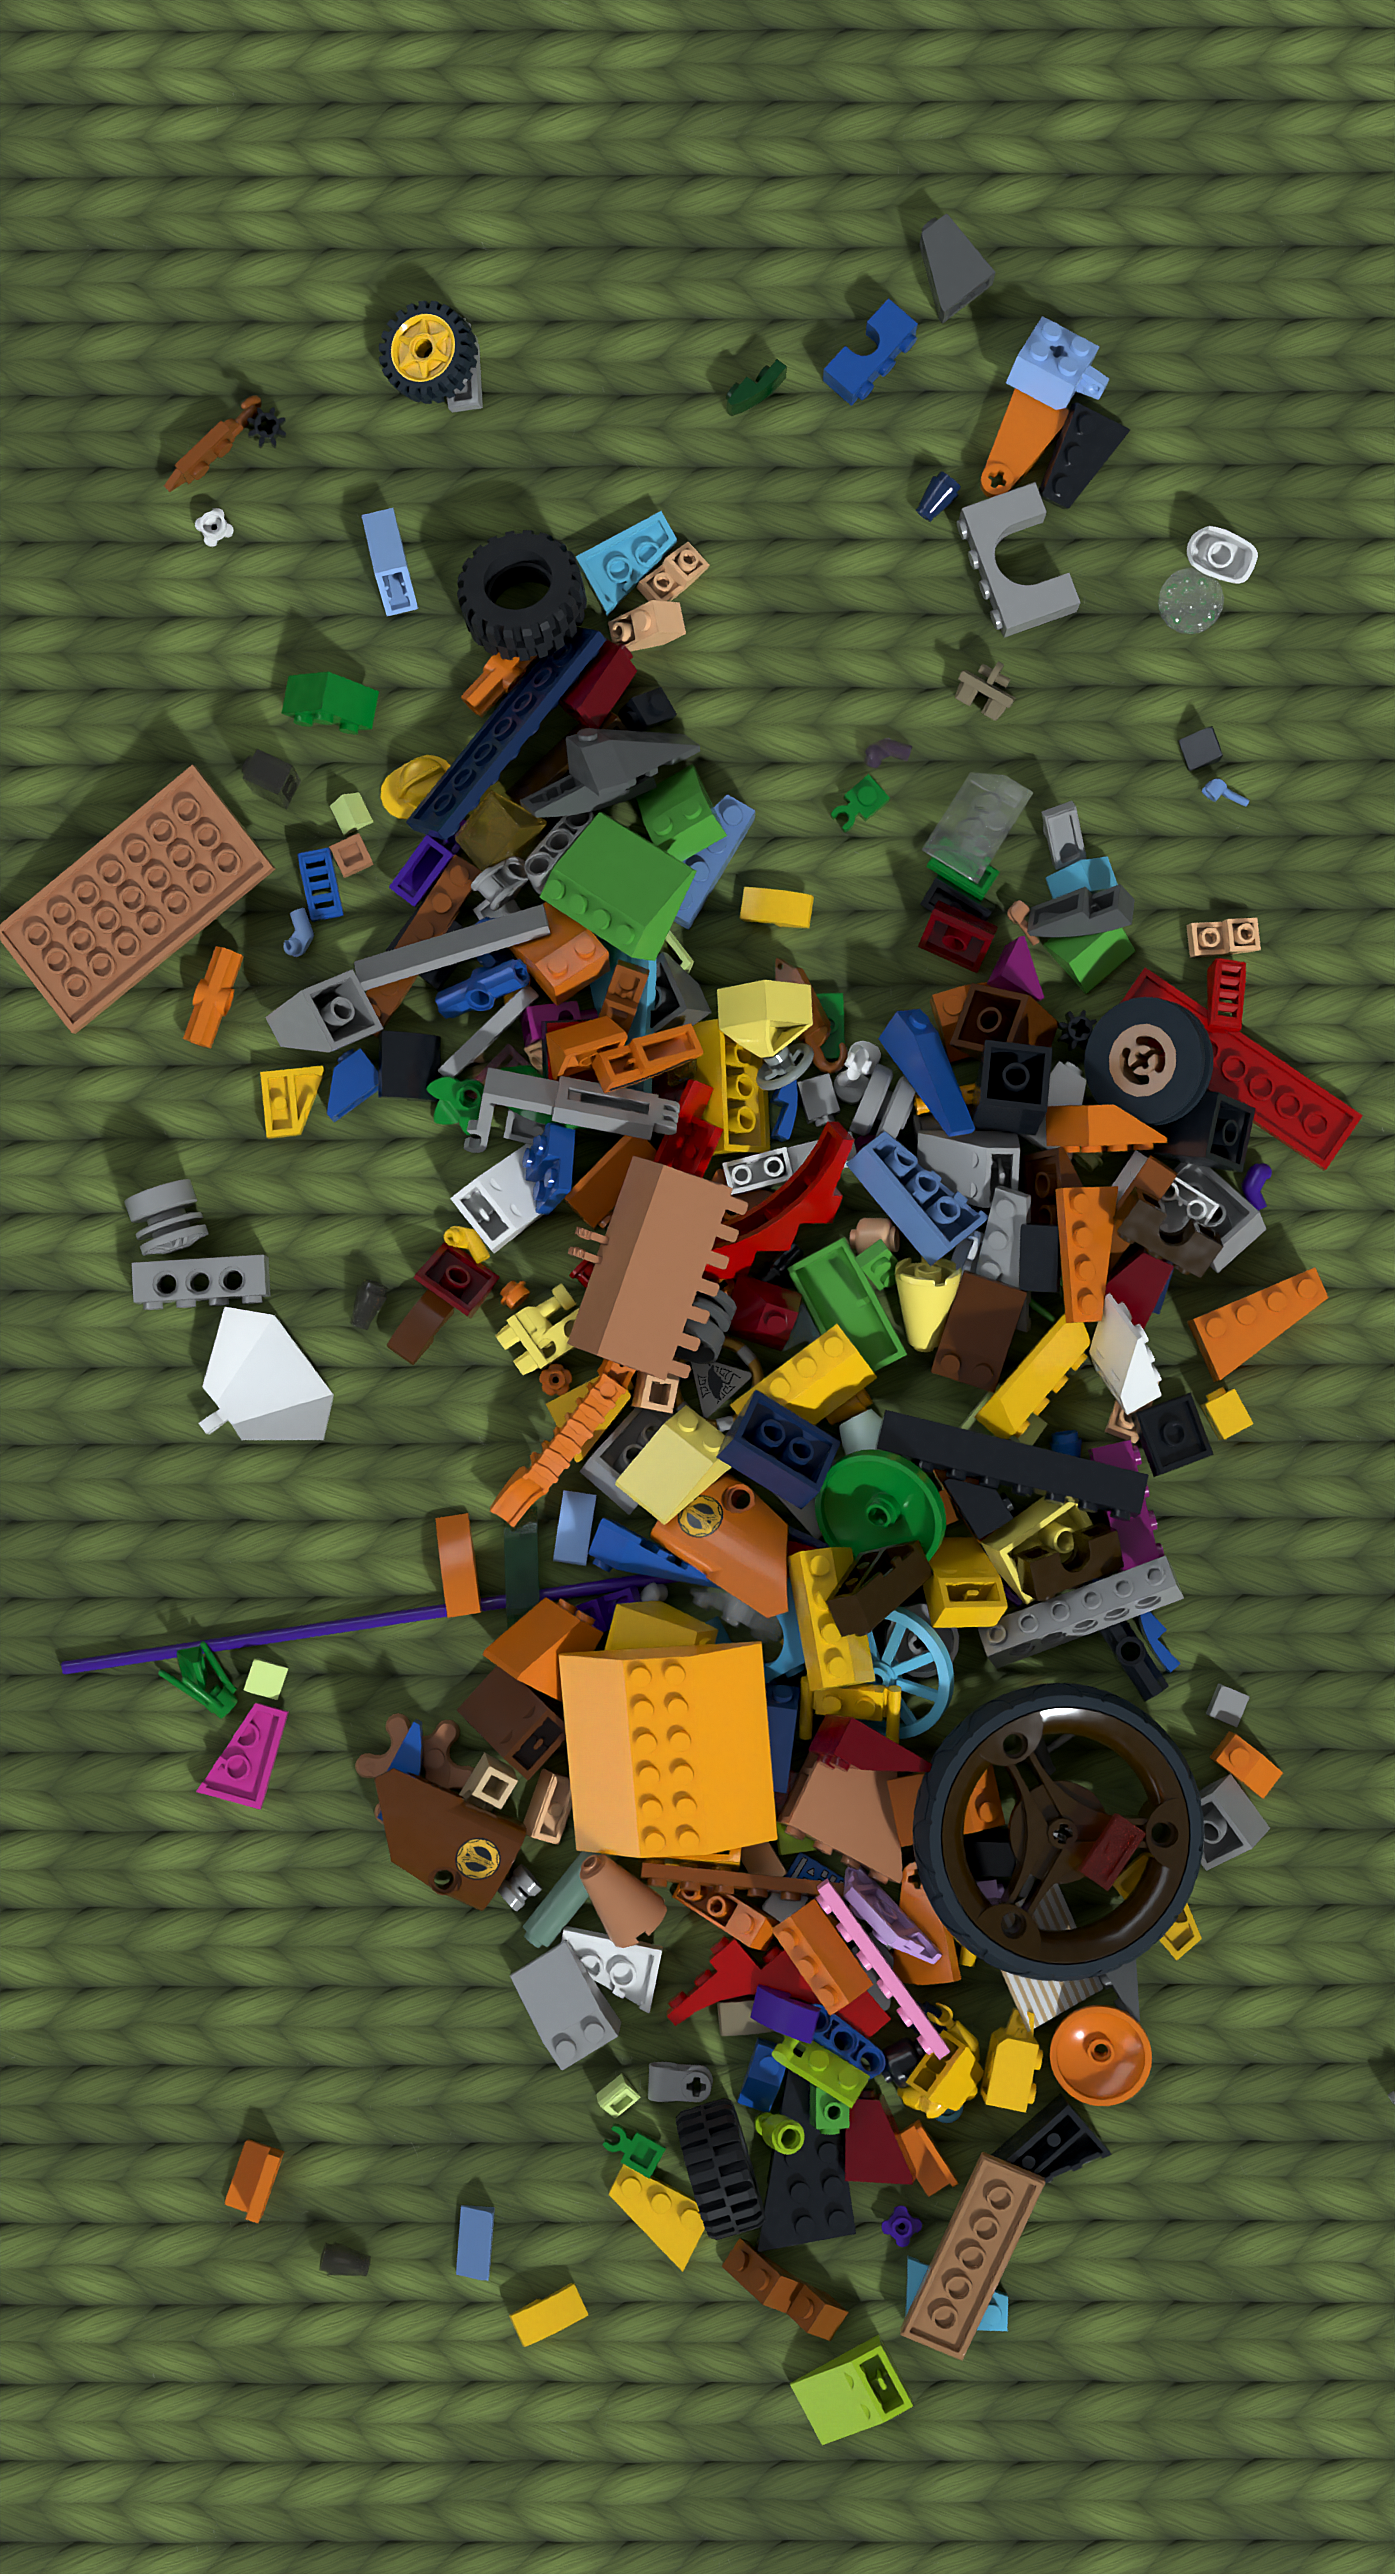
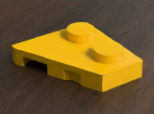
[260,1066,325,1139]

